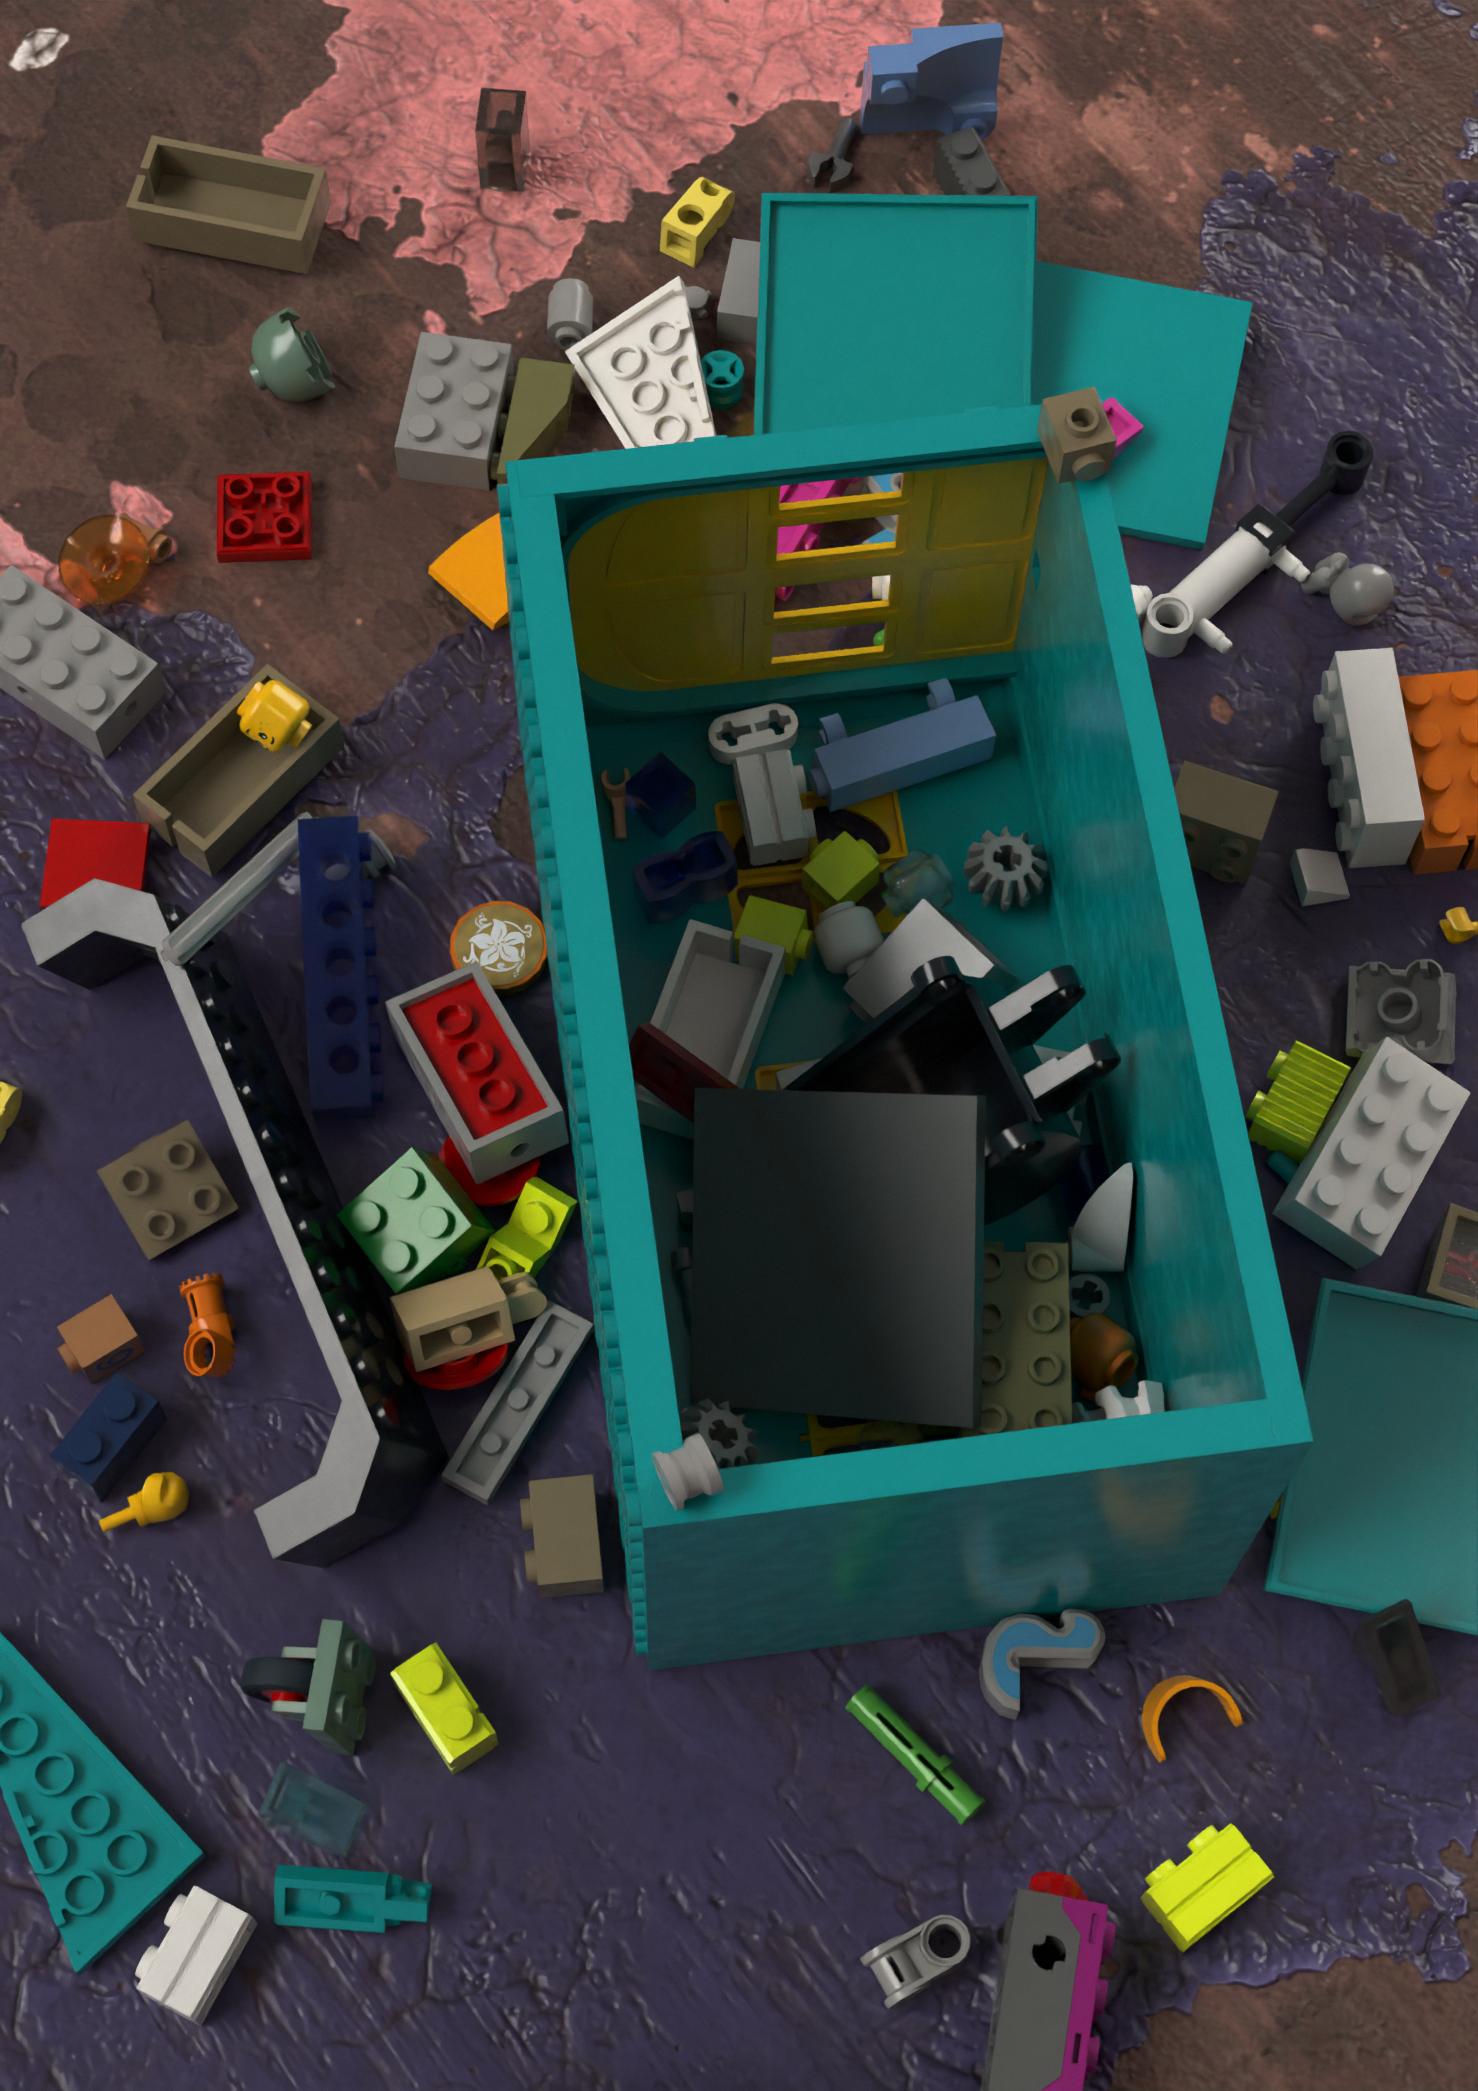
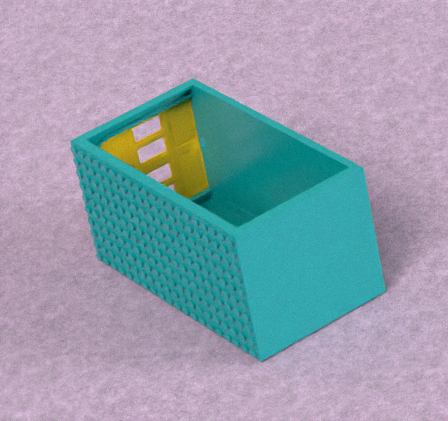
[497,404,1314,1671]

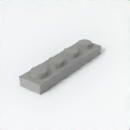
[441,1300,594,1506]

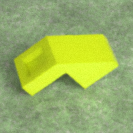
[476,1176,578,1280]

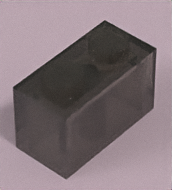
[475,88,530,192]

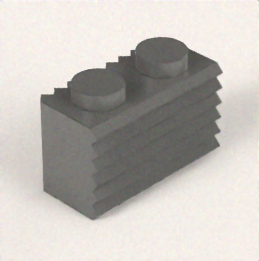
[933,127,1011,196]

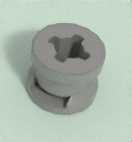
[651,1433,724,1512]

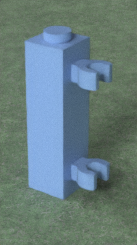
[808,677,996,812]

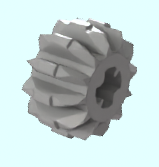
[963,825,1048,913]
[679,1398,759,1469]

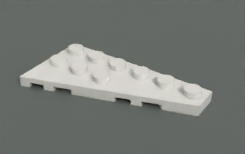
[565,276,716,449]

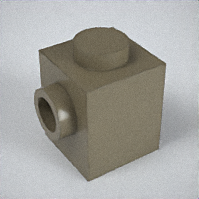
[1037,386,1117,484]

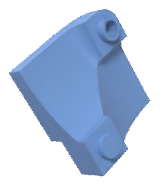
[860,23,1003,141]

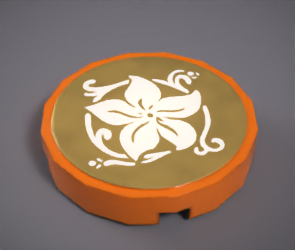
[450,901,547,996]

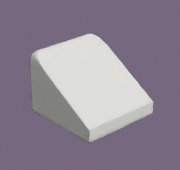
[1289,848,1350,906]

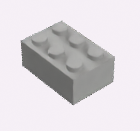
[394,332,514,491]

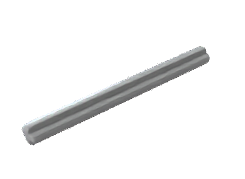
[160,812,322,966]

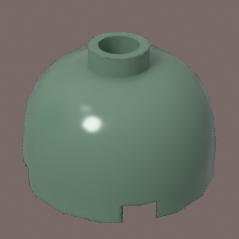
[249,307,335,403]

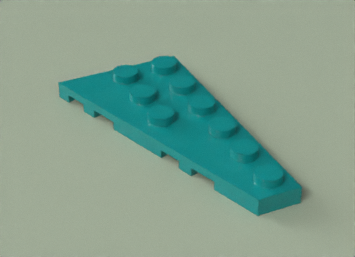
[0,1632,206,1976]

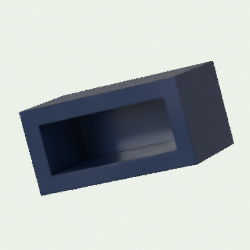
[50,1372,168,1503]

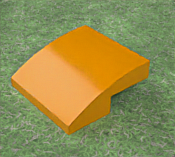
[428,513,509,630]

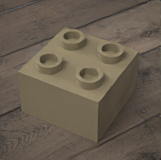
[1174,760,1279,885]

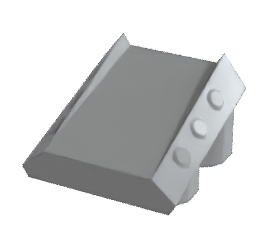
[1346,959,1457,1064]

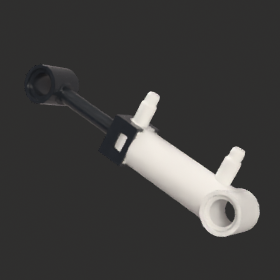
[1141,431,1374,658]

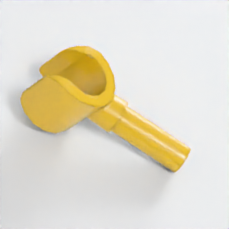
[1439,907,1478,944]

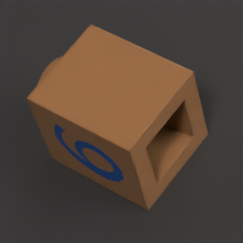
[57,1294,145,1385]

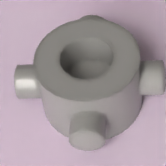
[685,286,712,319]

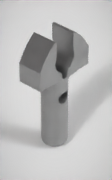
[807,118,858,193]

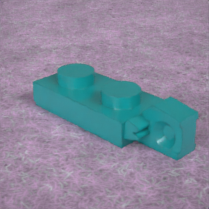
[274,1864,432,1933]

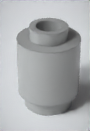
[547,278,593,350]

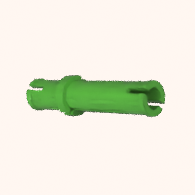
[845,1683,986,1826]

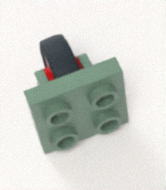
[241,1619,376,1755]

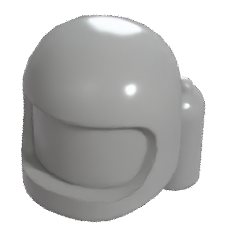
[1301,552,1394,626]

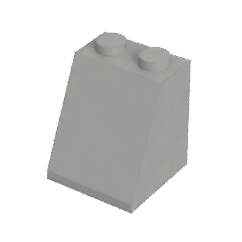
[842,898,1019,1023]

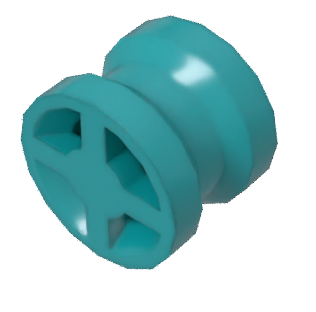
[701,350,744,409]

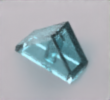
[259,1761,367,1857]

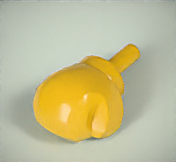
[99,1472,190,1532]

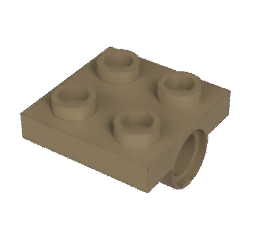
[96,1119,239,1260]

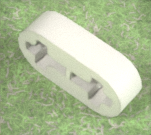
[708,703,798,764]

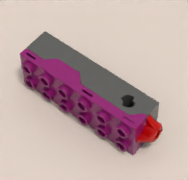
[980,1871,1115,2091]

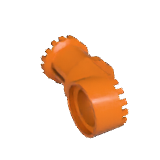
[179,1273,237,1378]

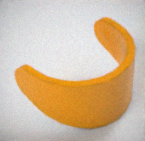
[1142,1675,1243,1763]

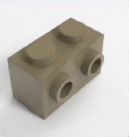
[520,1474,604,1599]

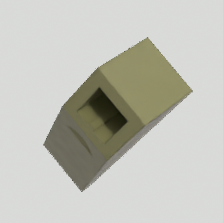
[490,357,576,484]

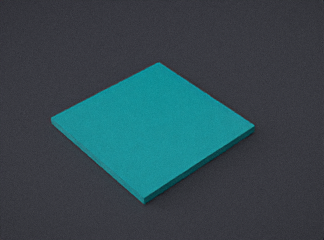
[753,193,1038,435]
[1033,261,1253,550]
[1263,1278,1478,1636]

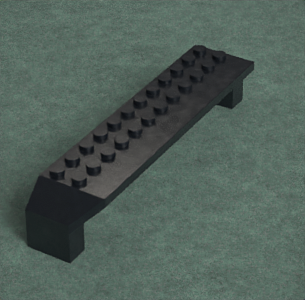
[21,878,449,1568]

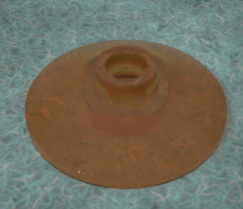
[58,515,150,605]

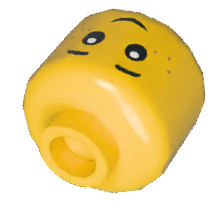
[236,680,312,753]

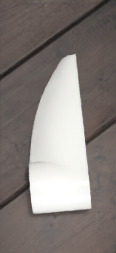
[1066,1163,1133,1273]

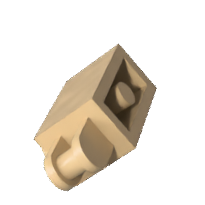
[390,1266,547,1372]

